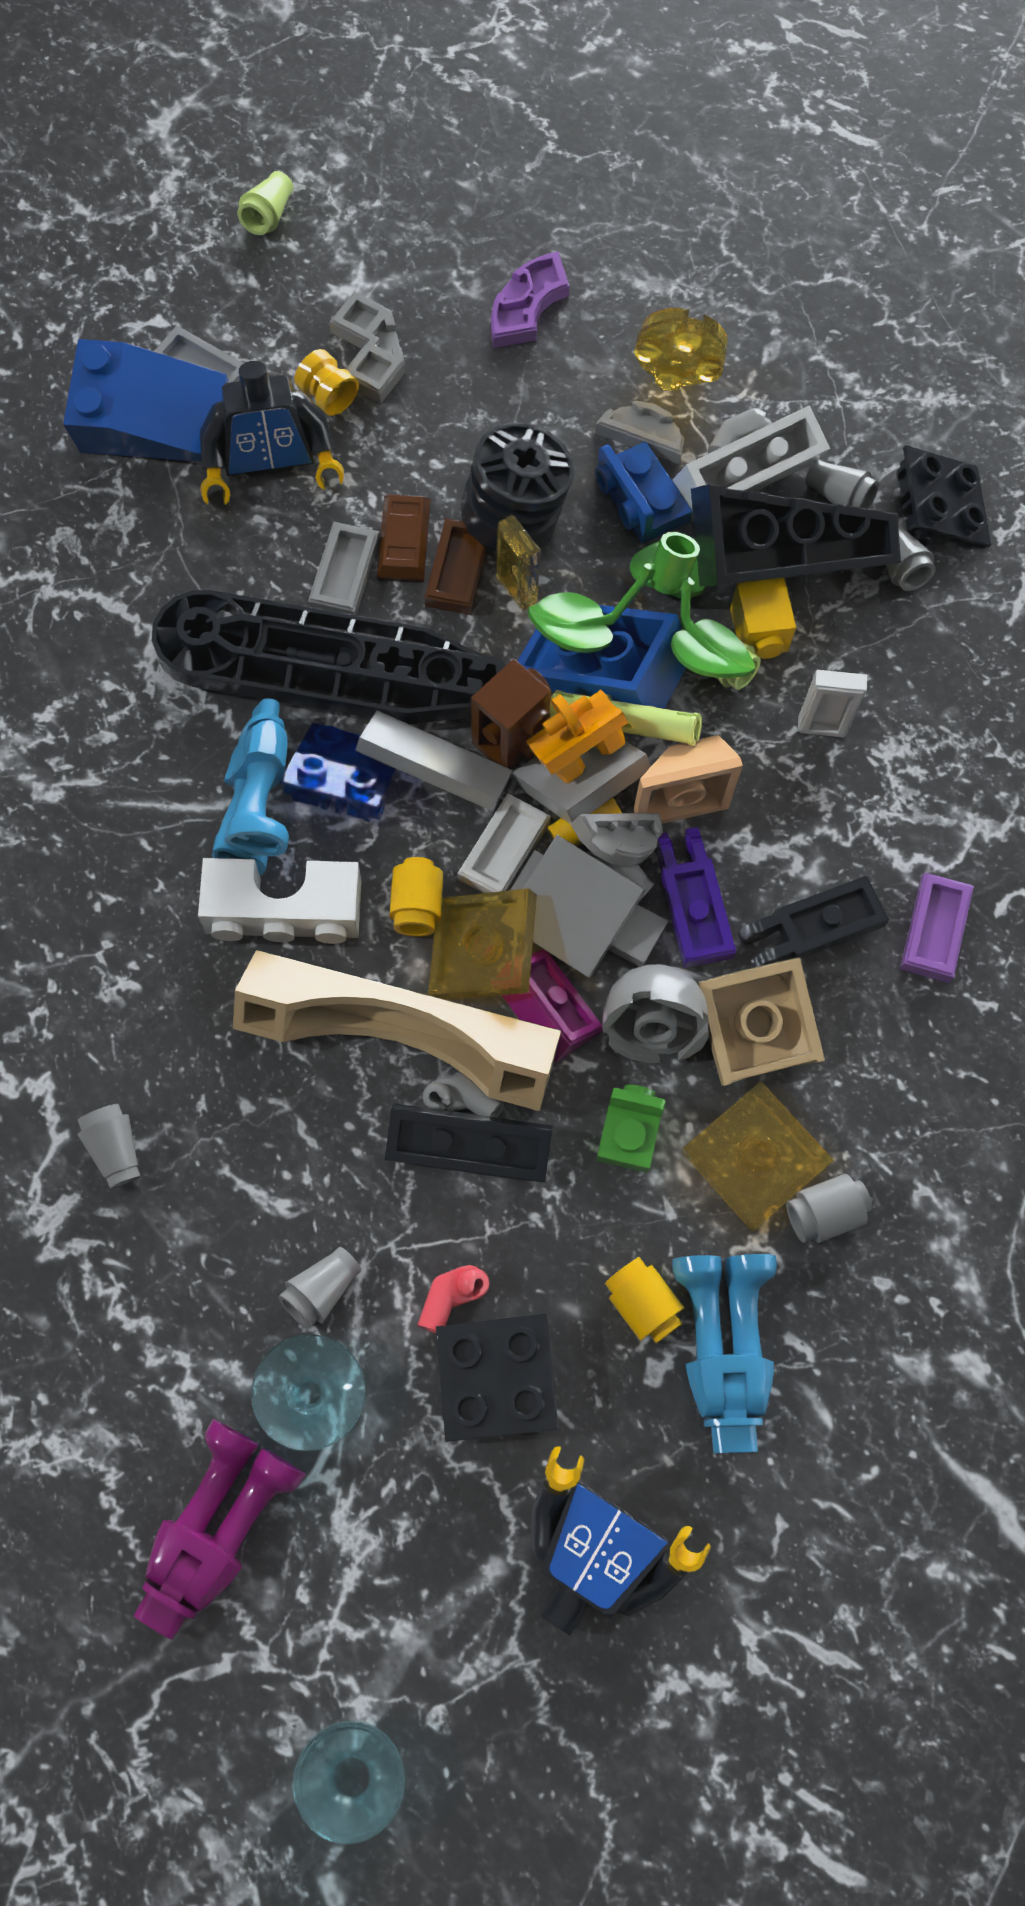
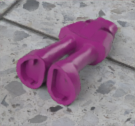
[133,1419,305,1640]

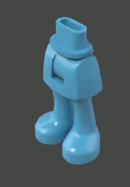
[212,699,289,875]
[672,1254,777,1453]

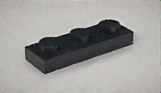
[385,1103,553,1183]

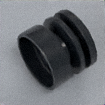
[461,422,574,555]

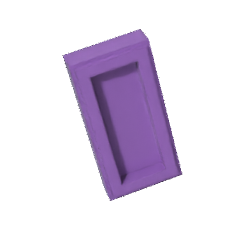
[900,873,974,983]

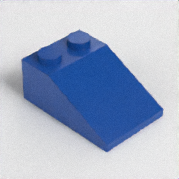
[63,339,228,462]
[518,605,686,709]

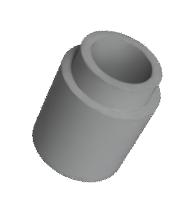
[786,1174,872,1243]

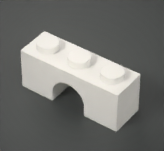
[198,858,362,944]

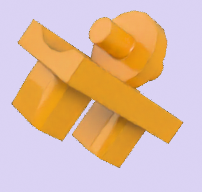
[526,690,628,783]

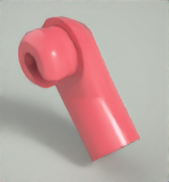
[417,1265,490,1333]

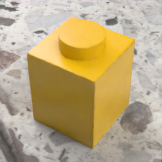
[730,577,796,659]

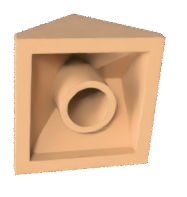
[633,735,743,824]

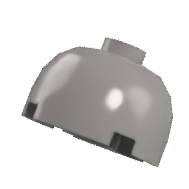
[602,964,709,1063]

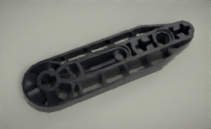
[152,590,506,724]

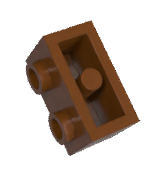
[471,659,551,770]

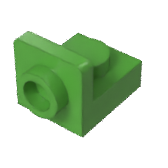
[596,1085,666,1173]

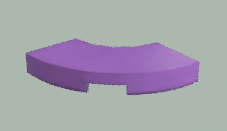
[491,251,569,348]

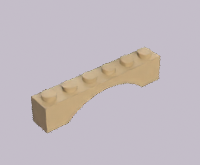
[233,950,561,1111]

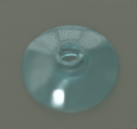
[251,1334,365,1451]

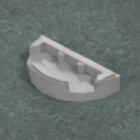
[595,401,684,465]
[571,813,663,867]

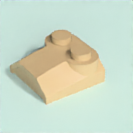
[696,958,825,1086]

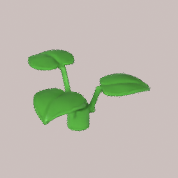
[527,532,755,678]

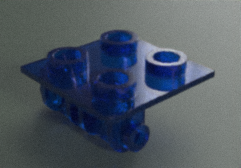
[280,722,397,822]

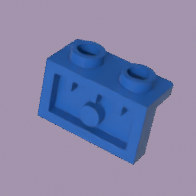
[594,441,692,544]

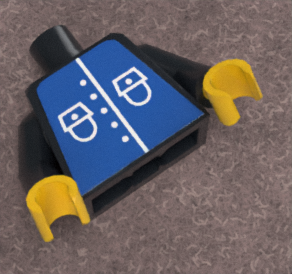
[200,361,344,505]
[531,1446,711,1636]

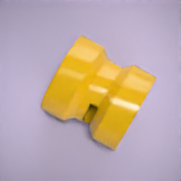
[294,349,359,416]

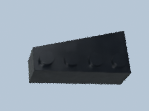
[691,484,901,586]

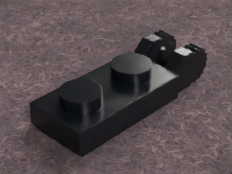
[738,876,889,968]

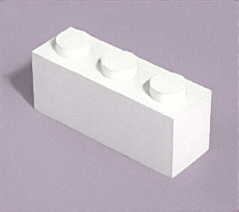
[673,405,830,522]

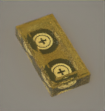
[496,515,541,611]

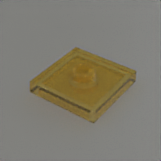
[428,888,537,1000]
[681,1081,834,1232]

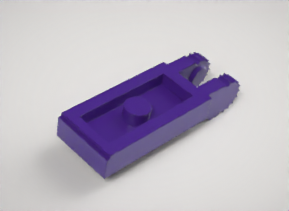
[655,827,736,968]

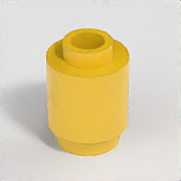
[389,857,443,937]
[605,1257,685,1344]

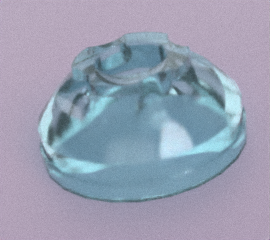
[293,1720,405,1844]

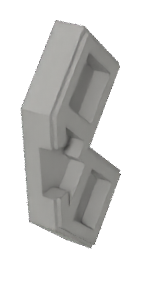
[329,291,406,404]

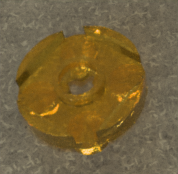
[634,308,728,391]

